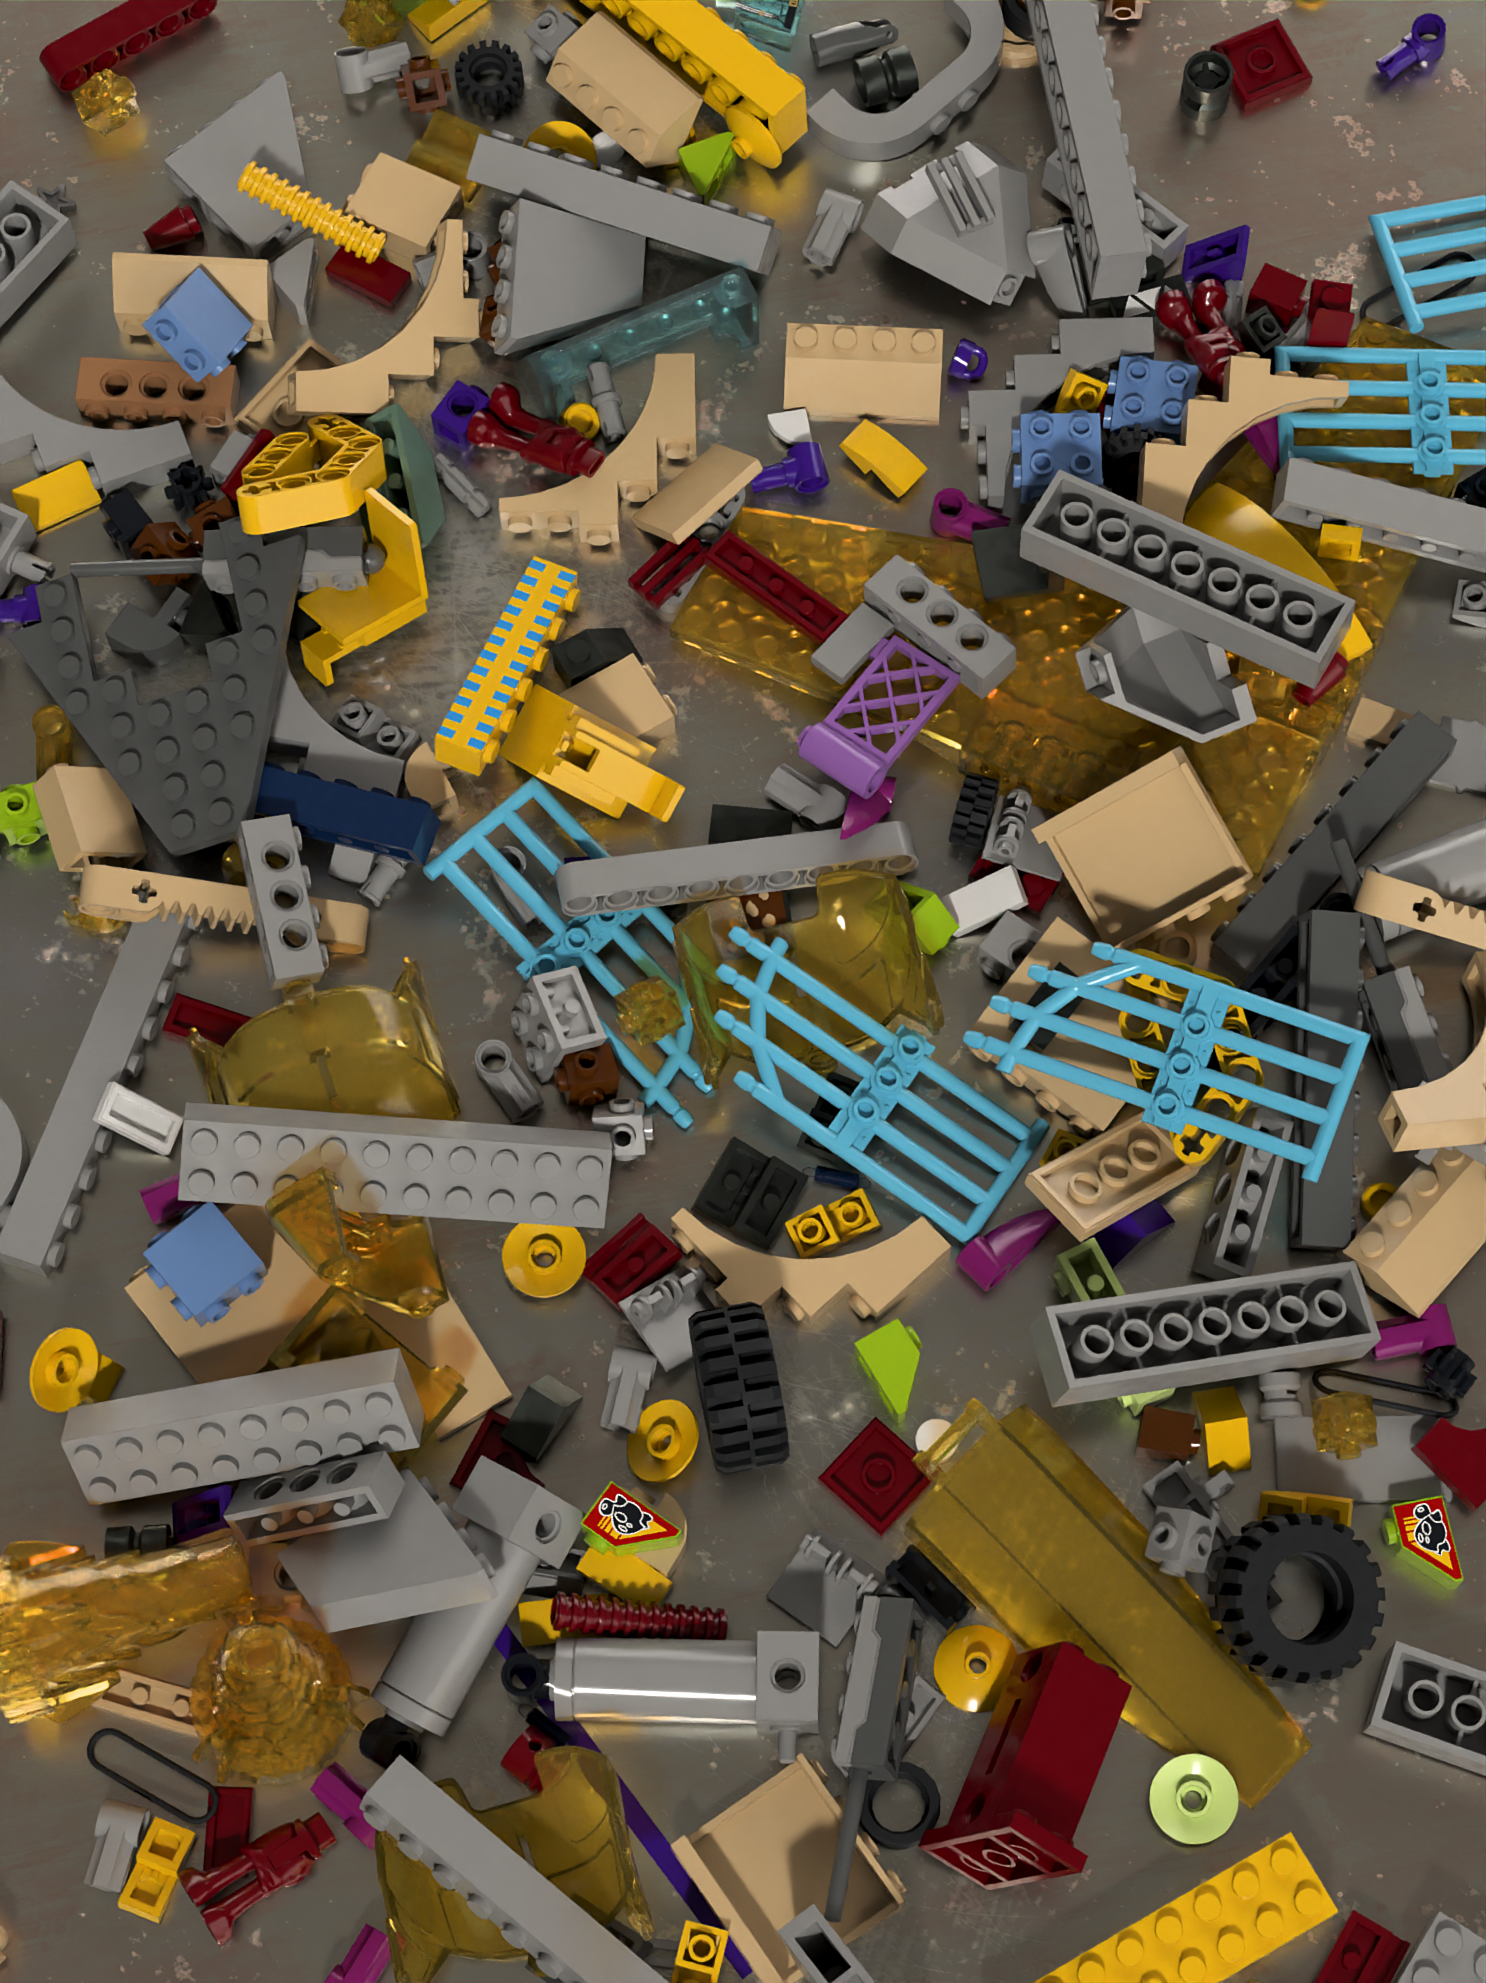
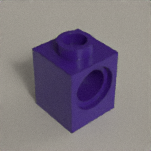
[431,380,490,452]

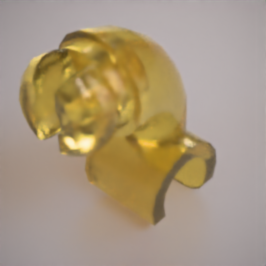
[62,897,124,933]

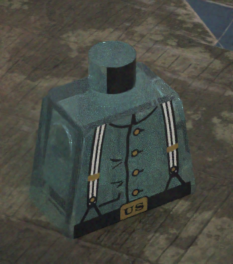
[716,0,805,53]

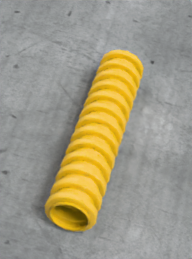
[237,161,386,264]

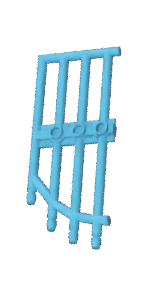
[1368,194,1486,333]
[1274,346,1486,477]
[423,776,728,1129]
[713,926,1050,1245]
[963,942,1371,1183]

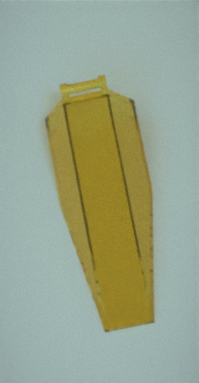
[904,1398,1313,1810]

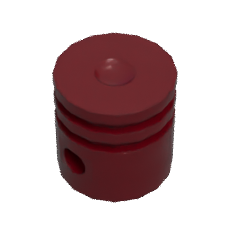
[500,1724,574,1799]

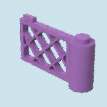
[796,635,960,799]

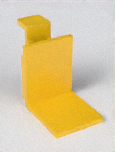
[297,487,429,687]
[498,684,685,823]

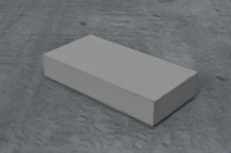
[811,603,894,685]

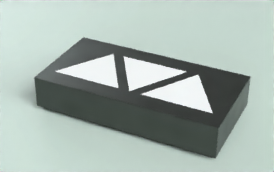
[1107,274,1193,324]

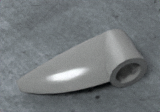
[1027,223,1090,319]

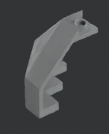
[861,141,1036,306]
[1075,606,1257,744]

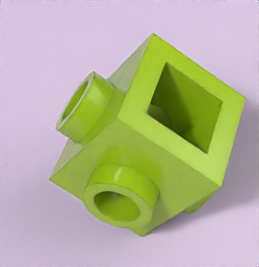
[0,780,47,846]

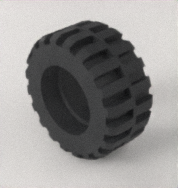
[688,1302,790,1475]
[1207,1513,1386,1684]

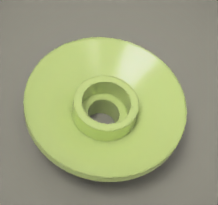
[1149,1754,1239,1844]

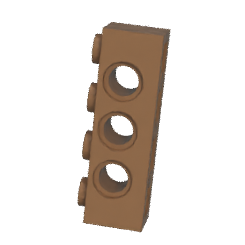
[75,357,241,428]

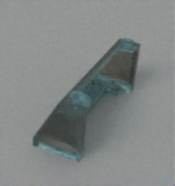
[516,266,759,424]

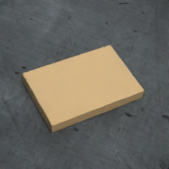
[234,337,346,437]
[631,443,763,545]

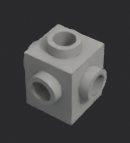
[524,4,582,64]
[592,1097,655,1161]
[1144,1506,1217,1577]

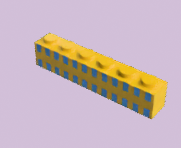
[435,556,581,777]

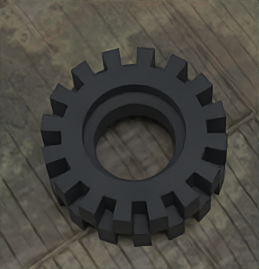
[454,40,524,115]
[1102,424,1165,501]
[949,771,1000,851]

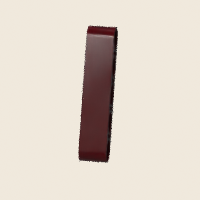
[39,0,217,92]

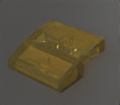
[405,108,492,204]

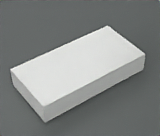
[939,865,1029,938]
[92,1081,184,1156]

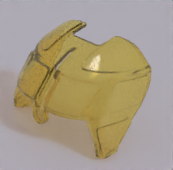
[672,868,944,1090]
[185,956,461,1121]
[374,1745,656,1983]

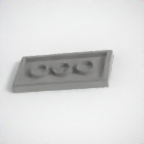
[1273,1415,1452,1504]

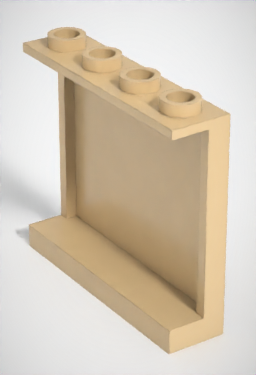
[1031,746,1254,951]
[968,916,1182,1138]
[124,1204,356,1384]
[670,1753,906,1983]

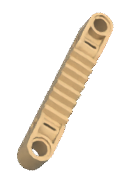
[77,865,369,954]
[1353,869,1486,950]

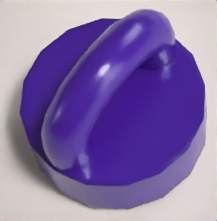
[947,338,988,381]

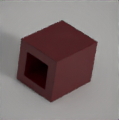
[1245,262,1310,328]

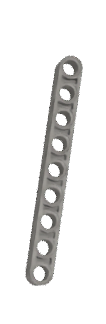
[554,821,919,917]

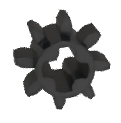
[164,462,215,514]
[1422,1346,1477,1400]

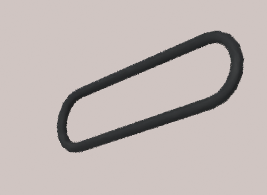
[1360,251,1476,330]
[1312,1368,1460,1419]
[87,1728,219,1824]

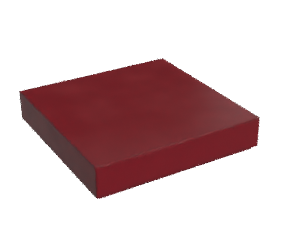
[1210,18,1313,112]
[818,1416,939,1538]

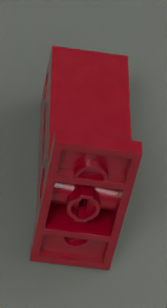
[918,1641,1132,1891]

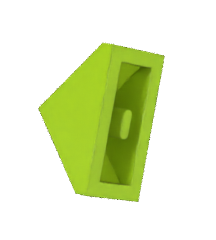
[678,131,736,206]

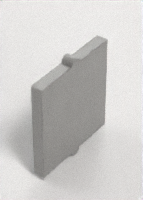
[1428,716,1486,796]

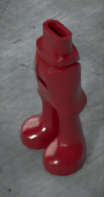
[1155,279,1246,390]
[467,382,606,478]
[176,1812,337,1947]

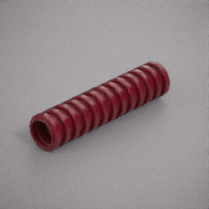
[550,1591,728,1640]

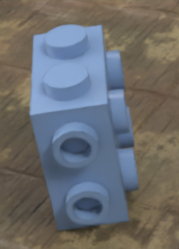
[142,267,253,383]
[1103,355,1199,445]
[1011,410,1103,506]
[143,1202,268,1327]

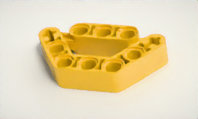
[236,414,387,535]
[1118,948,1264,1167]

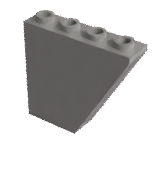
[163,70,309,260]
[491,198,646,355]
[276,1466,499,1633]
[777,1904,875,1983]

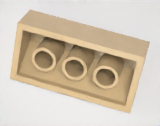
[546,11,704,168]
[112,252,278,342]
[783,323,944,421]
[1343,1147,1486,1318]

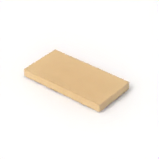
[1024,1109,1201,1242]
[353,1255,513,1442]

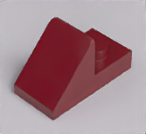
[1304,279,1355,364]

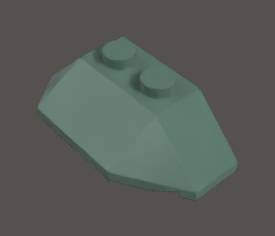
[359,403,446,548]

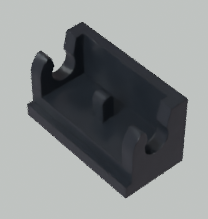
[885,1544,977,1638]

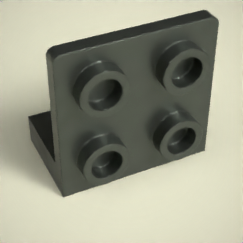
[971,499,1065,602]

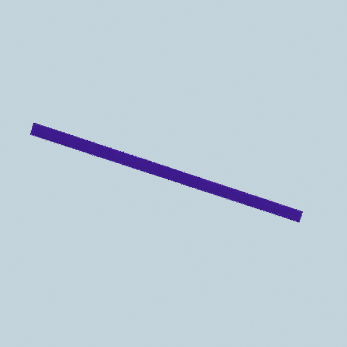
[494,1624,753,1980]

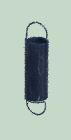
[802,1166,871,1190]
[518,1704,578,1754]

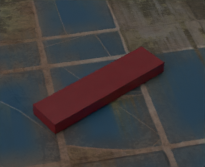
[703,530,849,647]

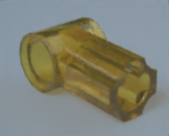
[32,705,76,780]

